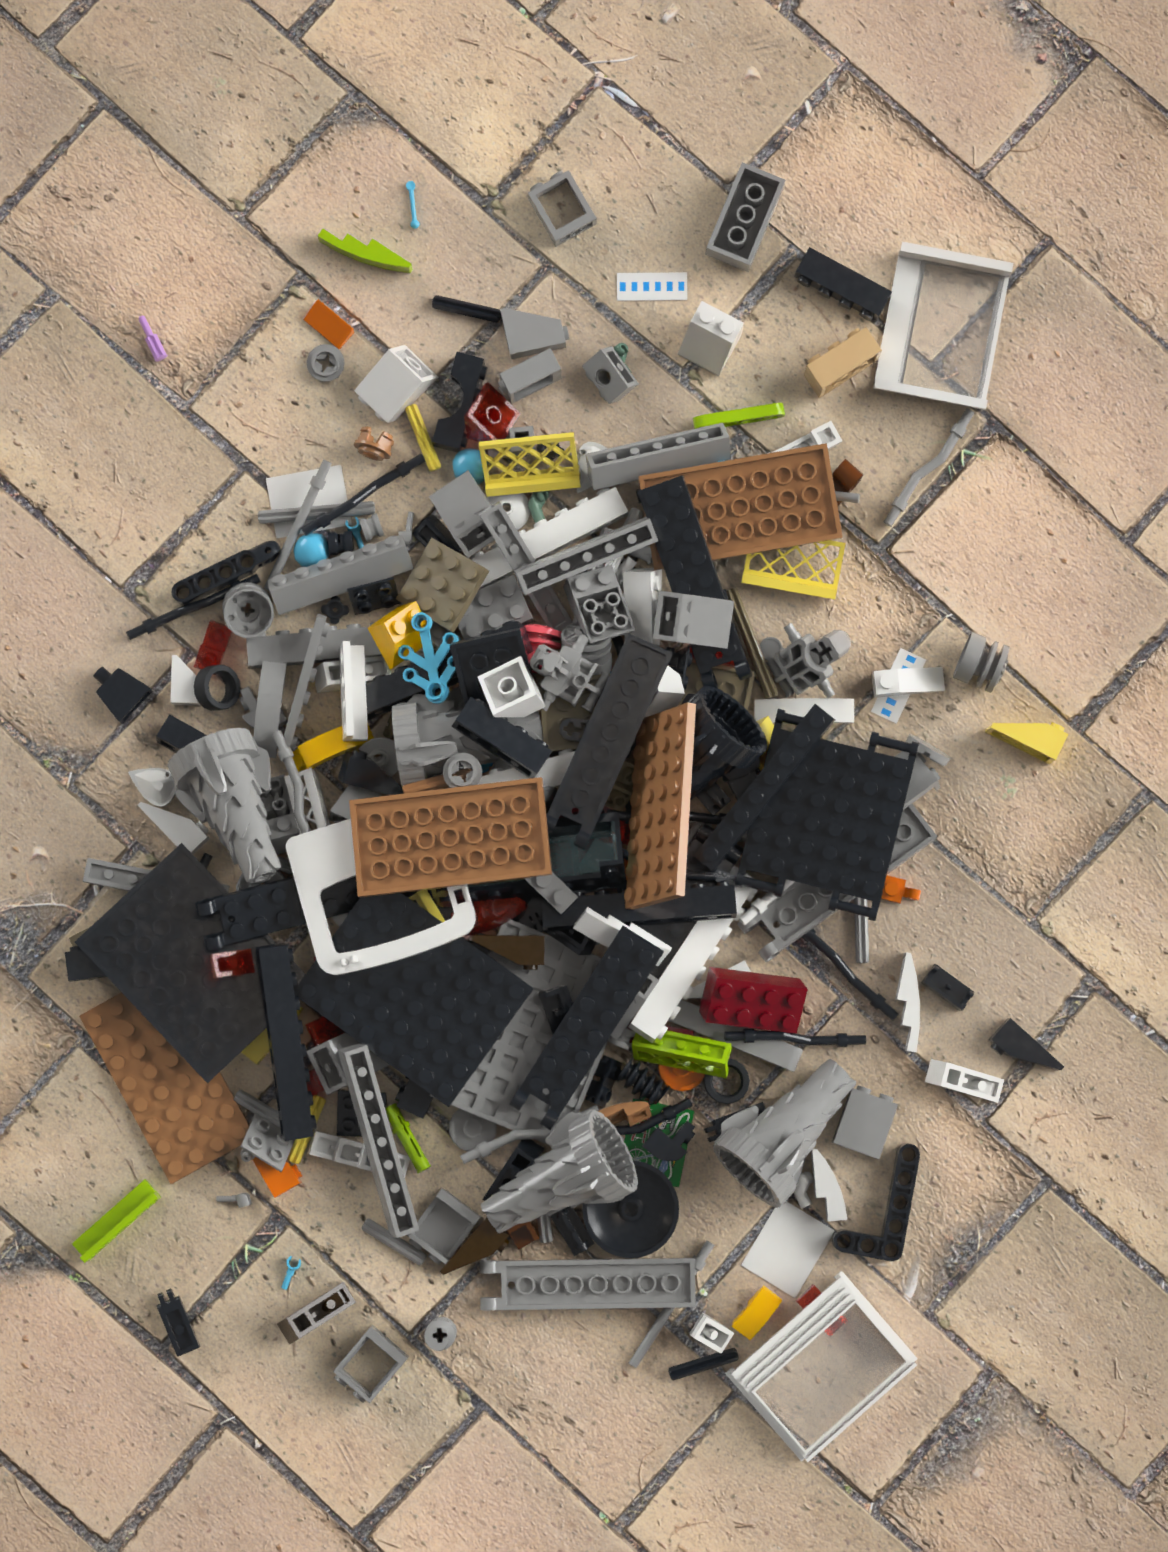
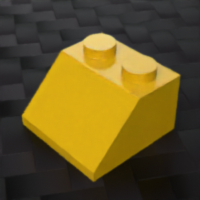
[368,601,427,669]

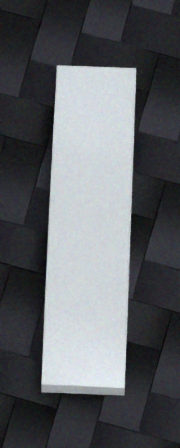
[754,698,854,724]
[573,907,672,966]
[895,952,920,1053]
[308,1130,410,1178]

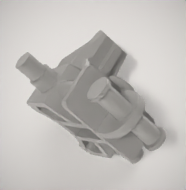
[766,623,851,699]
[530,634,610,713]

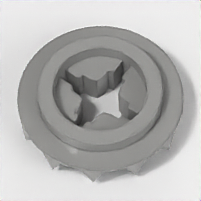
[307,344,344,382]
[443,753,482,788]

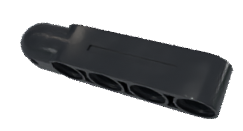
[171,541,281,605]

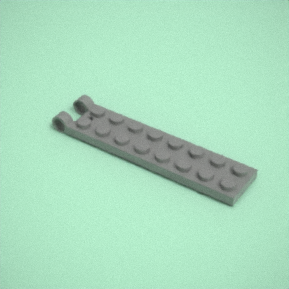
[737,804,937,962]
[480,1258,696,1310]

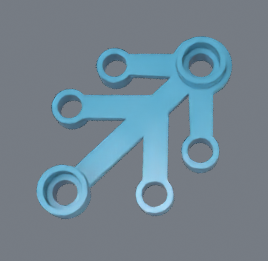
[398,612,459,704]

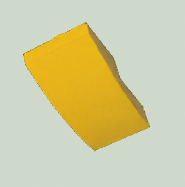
[732,1285,782,1340]

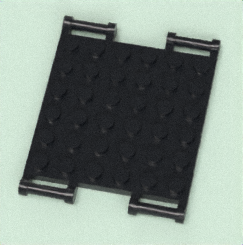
[735,709,919,921]

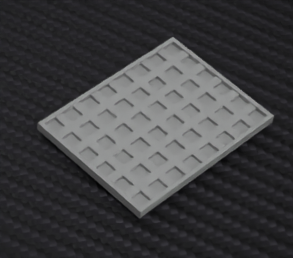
[429,917,608,1146]

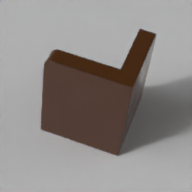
[506,1222,539,1250]

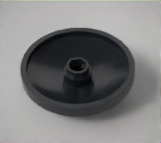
[582,1160,679,1258]

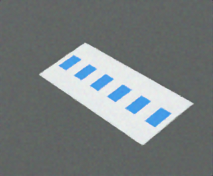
[617,272,687,301]
[871,648,926,724]

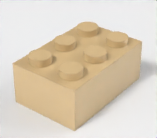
[804,327,882,399]

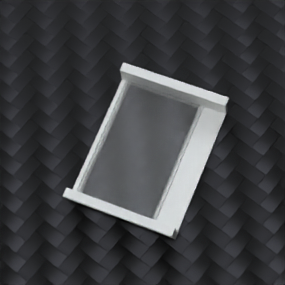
[873,242,1014,410]
[725,1271,917,1462]

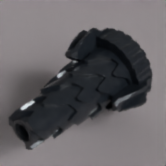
[626,686,767,810]

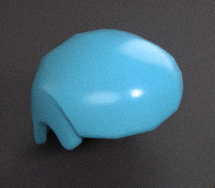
[452,448,488,485]
[293,532,330,567]

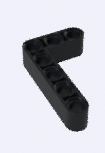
[832,1143,920,1261]

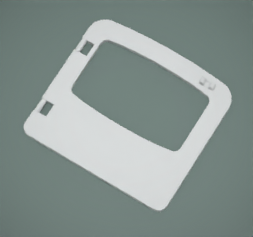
[286,818,476,975]

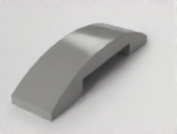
[253,661,287,758]

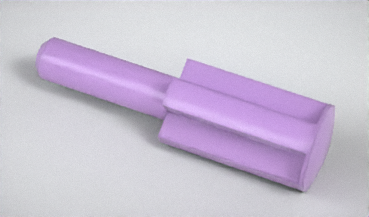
[138,315,168,362]

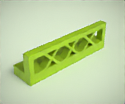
[632,1030,732,1079]
[72,1179,161,1263]

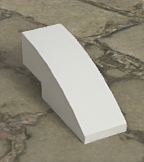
[811,1148,847,1221]

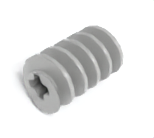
[424,1317,457,1351]

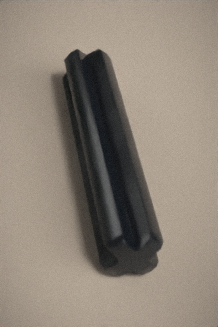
[432,295,501,323]
[668,1348,739,1381]

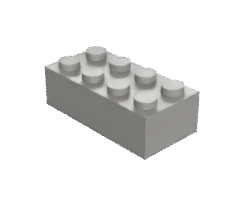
[705,162,786,272]

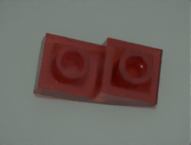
[194,620,232,675]

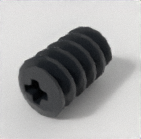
[616,1056,671,1107]

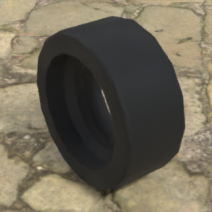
[193,665,241,711]
[703,1059,750,1104]

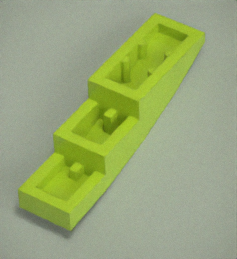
[318,229,413,273]

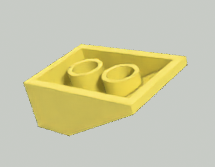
[985,722,1068,764]

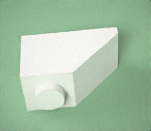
[171,655,201,706]
[690,1312,734,1354]

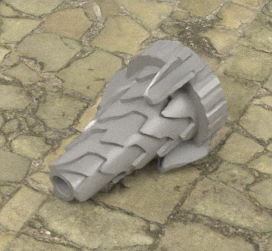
[392,694,543,786]
[167,728,281,883]
[713,1059,856,1208]
[481,1110,638,1233]

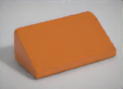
[303,299,355,350]

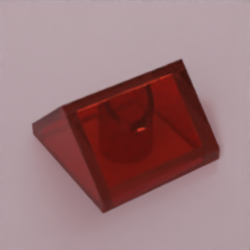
[464,382,521,442]

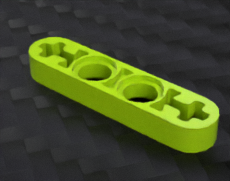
[693,403,785,429]

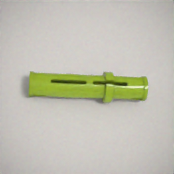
[386,1103,431,1173]

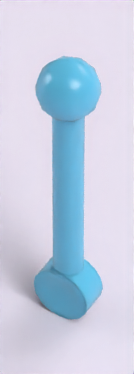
[406,181,419,229]

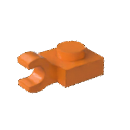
[881,875,921,904]

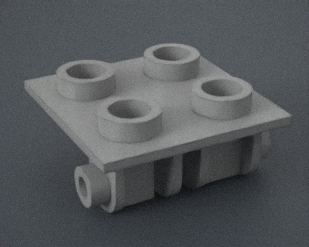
[240,1113,295,1172]

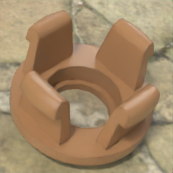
[354,426,394,461]

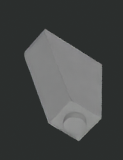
[500,308,569,359]

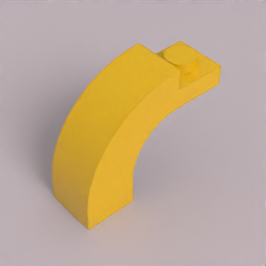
[292,723,374,772]

